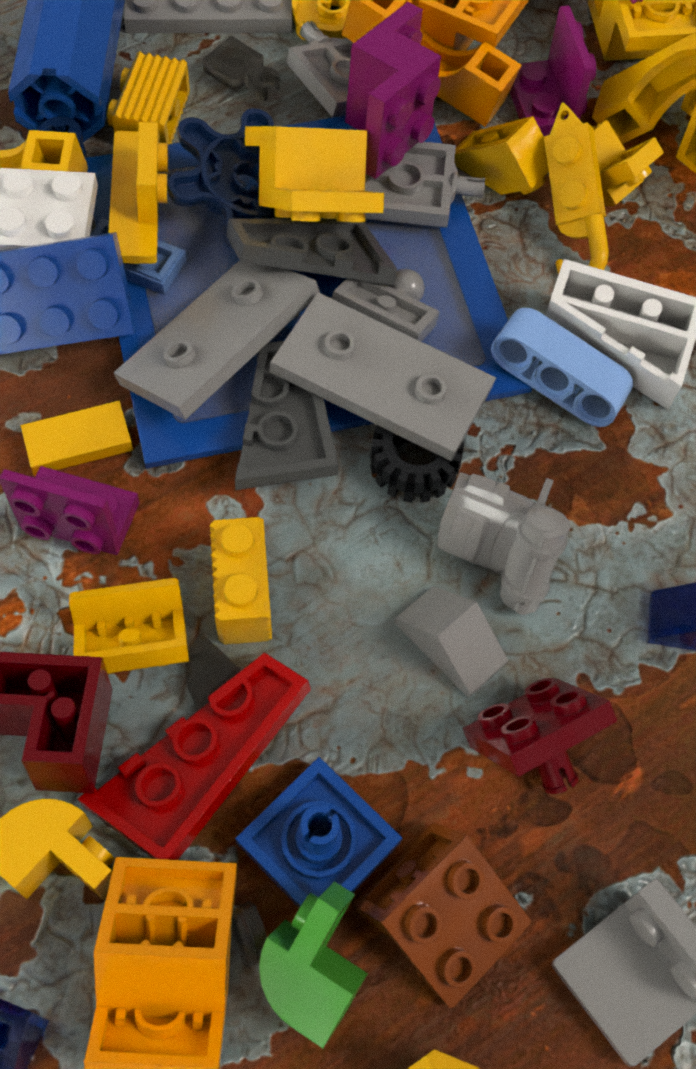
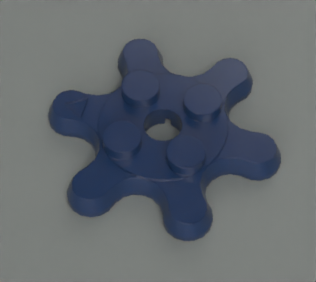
[167,108,321,250]

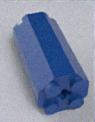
[8,0,125,143]

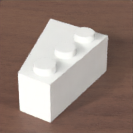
[546,259,696,410]

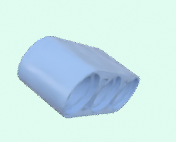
[491,308,633,427]

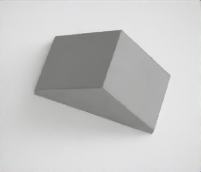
[394,586,508,698]

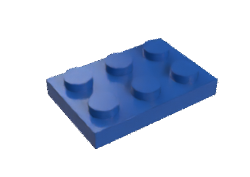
[0,232,138,354]

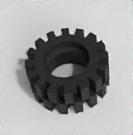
[370,425,464,503]

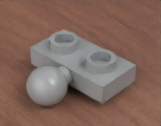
[332,269,440,342]

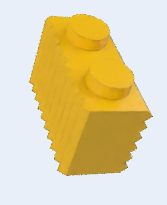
[107,51,190,144]
[210,517,272,645]

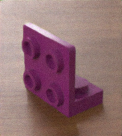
[510,5,596,136]
[0,466,140,555]

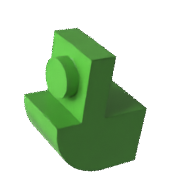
[259,881,368,1048]

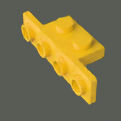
[108,122,168,264]

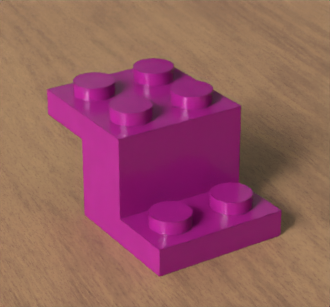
[345,2,441,179]

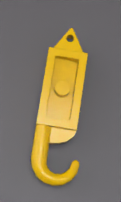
[544,102,609,274]

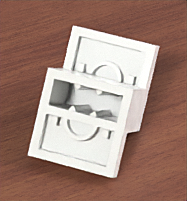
[0,168,98,251]

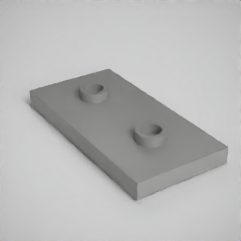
[114,260,320,420]
[269,292,496,462]

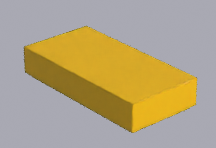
[20,400,133,476]

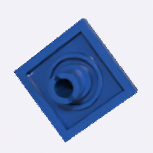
[235,757,402,908]

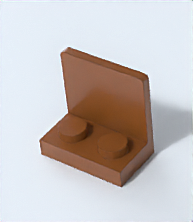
[351,822,531,1008]

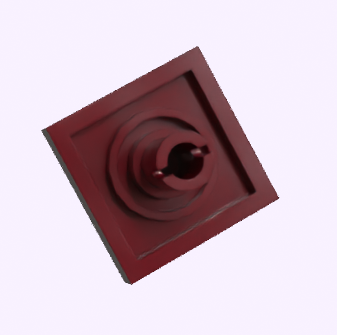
[462,678,617,794]

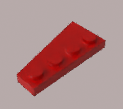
[77,652,311,860]

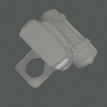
[437,472,570,615]

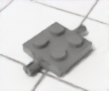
[286,21,353,118]
[365,142,485,228]

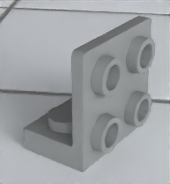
[552,878,696,1067]

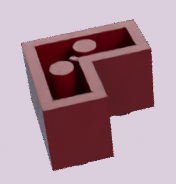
[0,652,113,794]

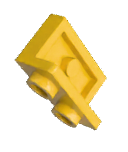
[69,578,189,674]

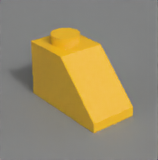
[454,116,549,195]

